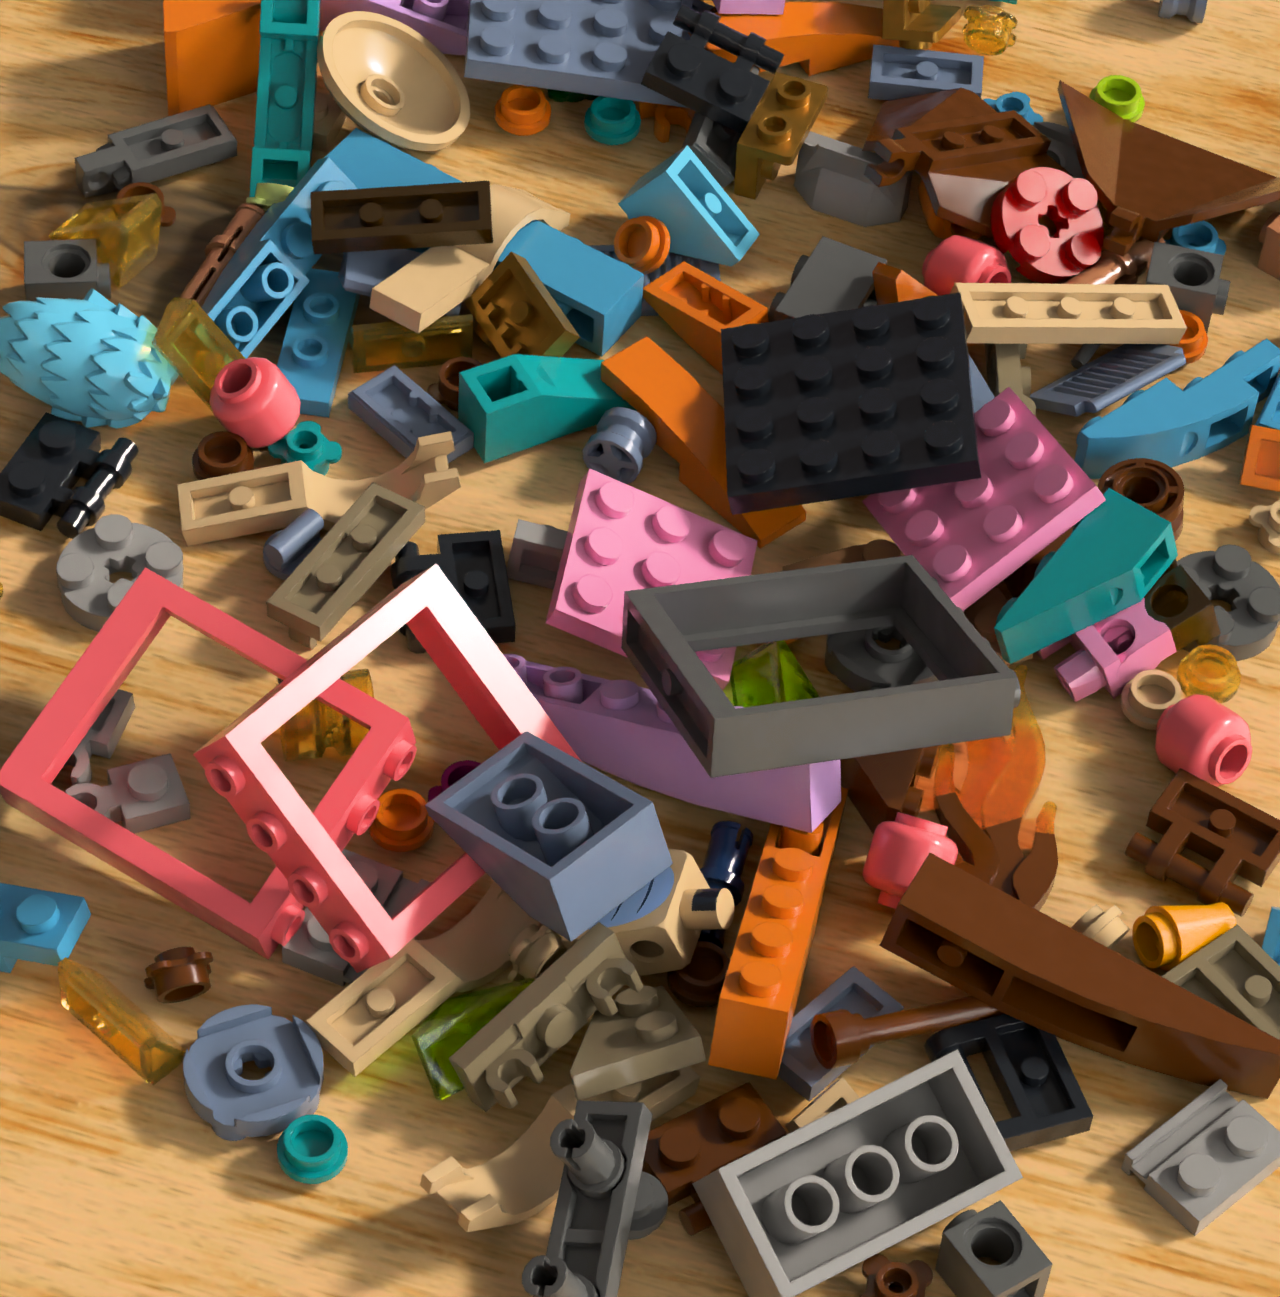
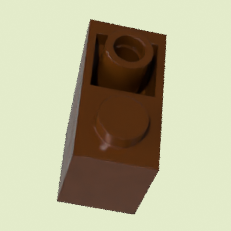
[840,745,941,834]

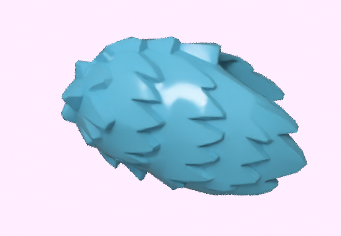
[0,288,182,429]

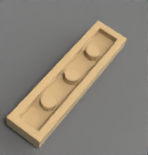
[950,283,1187,344]

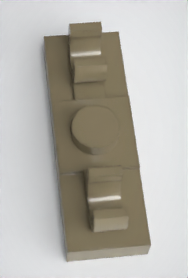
[266,482,425,650]
[449,922,644,1112]

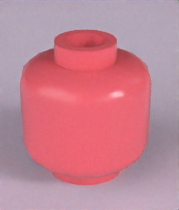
[922,235,1012,296]
[209,357,301,448]
[1155,694,1252,787]
[862,812,958,909]

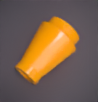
[1132,902,1236,971]

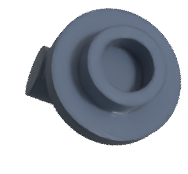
[263,509,324,580]

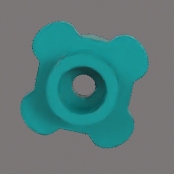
[268,421,342,476]

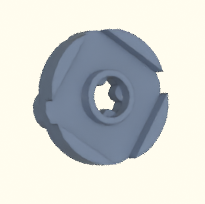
[183,1004,324,1141]

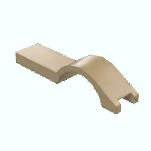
[369,184,571,333]
[177,431,461,547]
[306,881,543,1077]
[420,1066,700,1232]

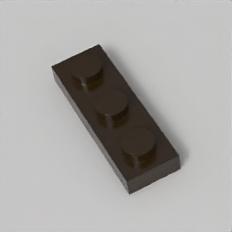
[311,181,493,254]

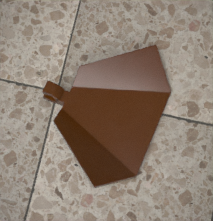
[1058,80,1280,257]
[862,88,1075,240]

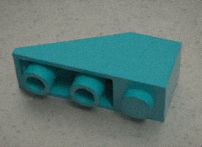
[458,354,637,463]
[994,488,1178,664]

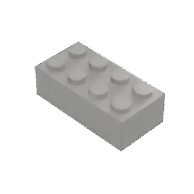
[693,1049,1023,1297]

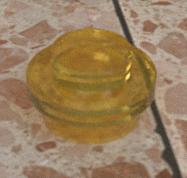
[1177,645,1241,704]

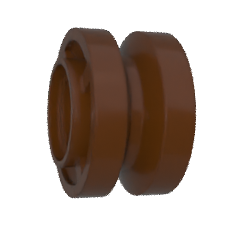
[1098,458,1184,541]

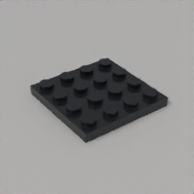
[721,292,981,515]

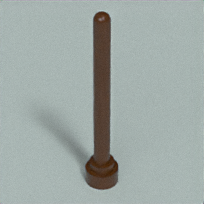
[810,996,1005,1069]

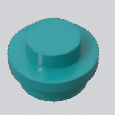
[584,96,641,145]
[277,1114,348,1184]

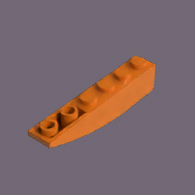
[708,787,849,1080]

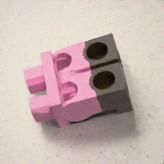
[1036,559,1221,702]

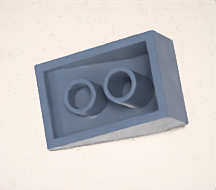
[425,731,673,942]

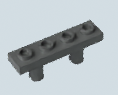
[522,1100,653,1297]

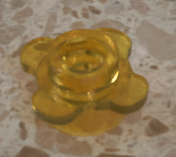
[963,5,1018,55]

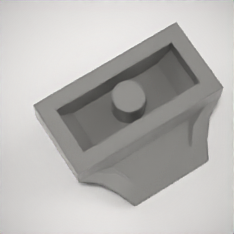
[794,131,913,227]

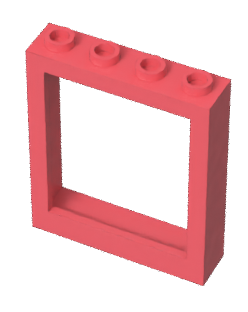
[193,564,582,973]
[0,567,417,960]

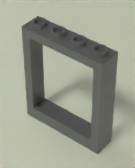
[621,555,1021,778]

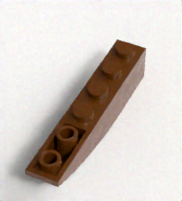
[879,853,1280,1099]

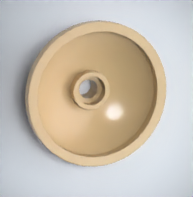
[317,11,470,151]

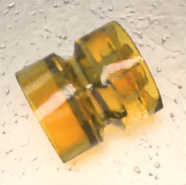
[276,668,374,762]

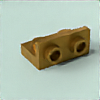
[882,0,961,50]
[734,72,828,200]
[464,252,580,358]

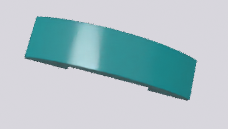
[249,0,320,197]

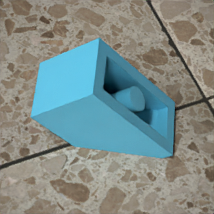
[618,145,760,267]

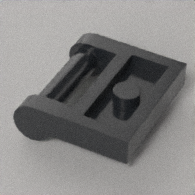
[924,1014,1093,1152]

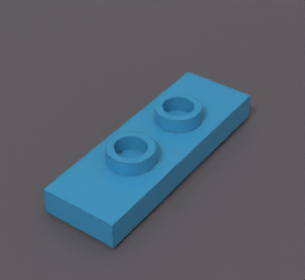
[277,268,360,418]

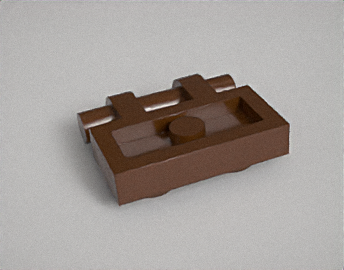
[1125,768,1280,917]
[642,1082,787,1236]

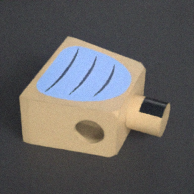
[561,849,735,976]

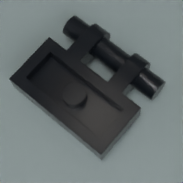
[641,4,785,134]
[0,412,138,539]
[390,530,516,653]

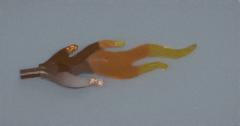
[933,664,1058,911]

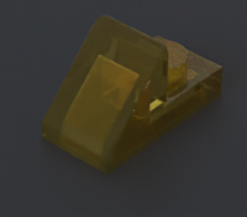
[49,193,162,288]

